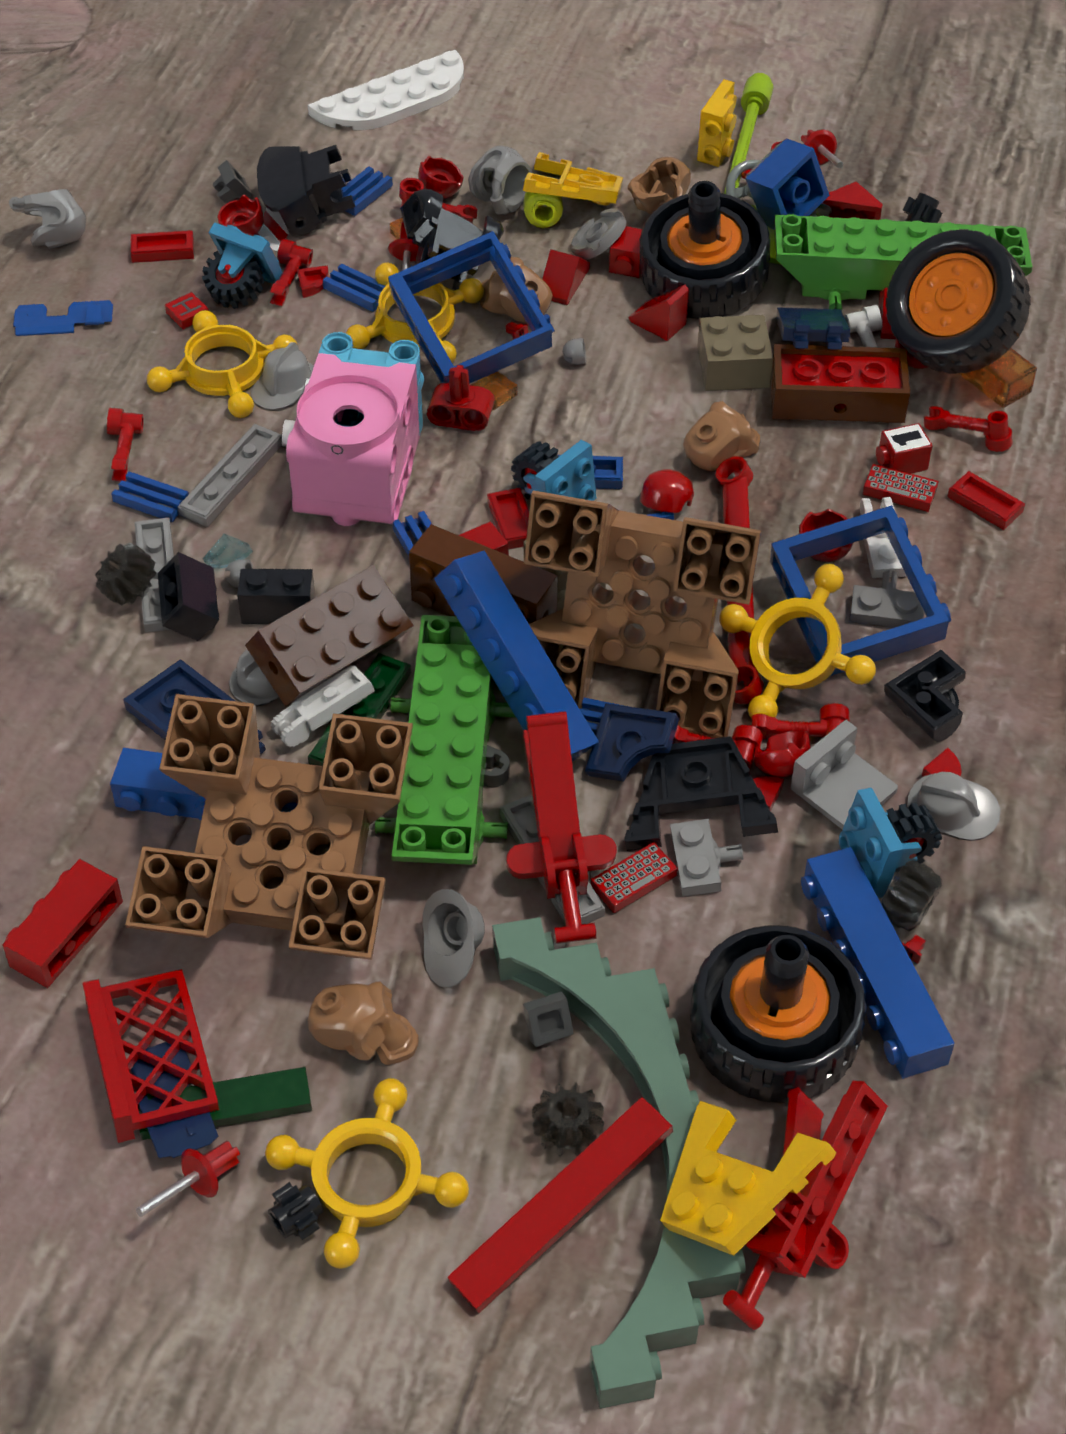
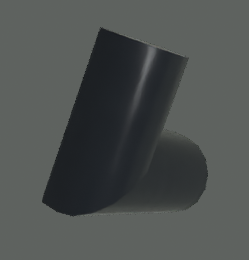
[884,650,966,742]

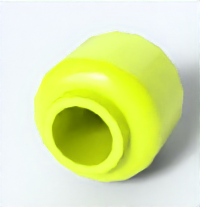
[523,192,563,228]

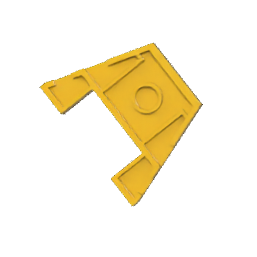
[523,152,623,206]
[660,1101,836,1256]

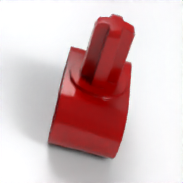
[426,365,495,431]

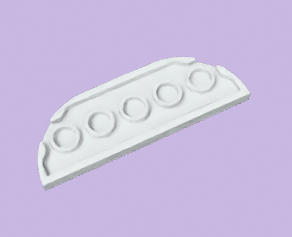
[308,50,464,130]

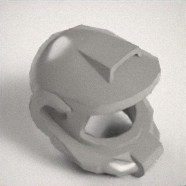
[468,146,532,215]
[9,189,86,250]

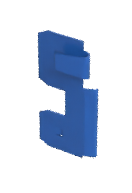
[13,300,113,336]

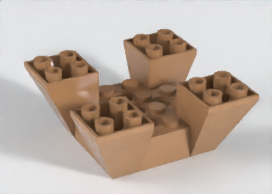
[524,490,761,738]
[125,694,413,960]

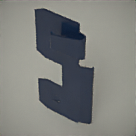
[131,1042,219,1159]

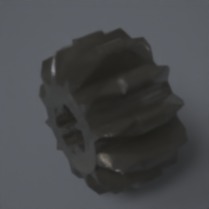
[95,543,157,606]
[881,860,942,931]
[532,1082,604,1157]

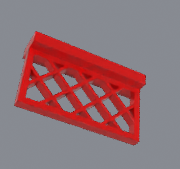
[82,969,219,1143]

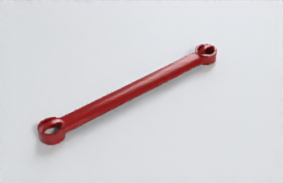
[715,456,764,704]

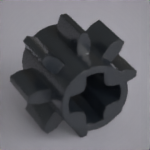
[903,193,943,223]
[268,1182,324,1240]

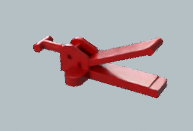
[506,711,617,944]
[723,1080,888,1330]

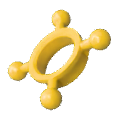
[346,262,484,363]
[146,310,298,418]
[719,564,876,719]
[265,1078,469,1269]

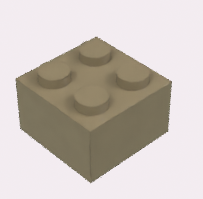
[697,315,773,391]

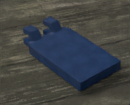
[776,307,850,350]
[123,659,266,754]

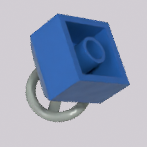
[726,138,830,230]

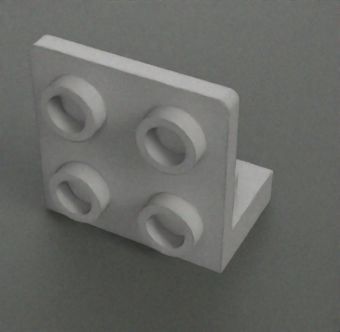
[790,720,898,829]

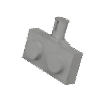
[849,570,924,627]
[670,819,744,897]

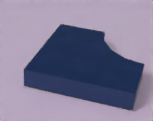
[585,703,679,782]

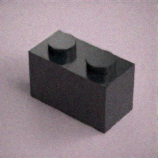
[158,552,219,641]
[237,569,316,624]

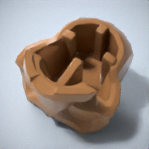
[627,157,691,214]
[479,257,553,323]
[683,401,760,471]
[308,981,419,1065]

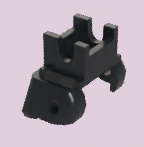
[257,145,356,236]
[400,189,504,290]

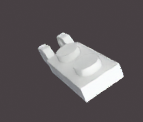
[860,497,907,578]
[271,665,375,747]

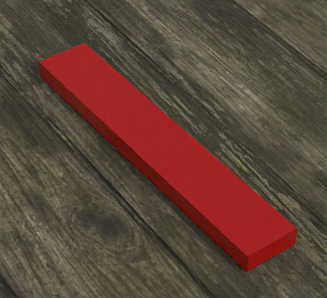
[447,1097,673,1313]

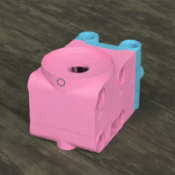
[286,332,424,526]

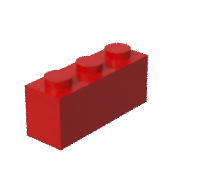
[2,859,123,988]

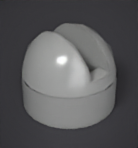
[562,338,587,365]
[225,559,254,588]

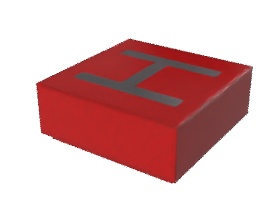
[165,292,209,329]

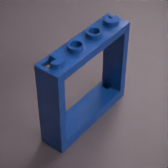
[388,231,555,384]
[770,505,951,676]

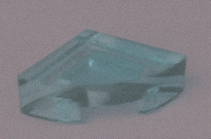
[202,533,253,568]

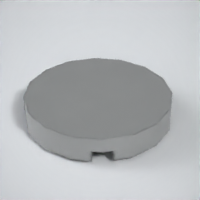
[571,208,627,260]

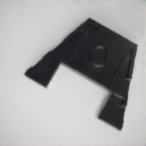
[624,736,778,851]

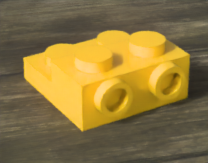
[697,79,737,167]

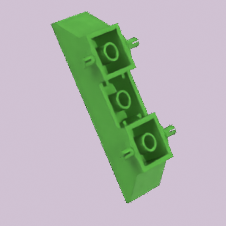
[774,214,1033,311]
[375,615,516,865]

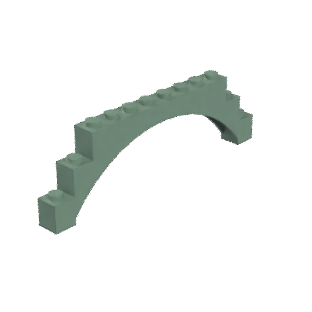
[492,917,746,1409]

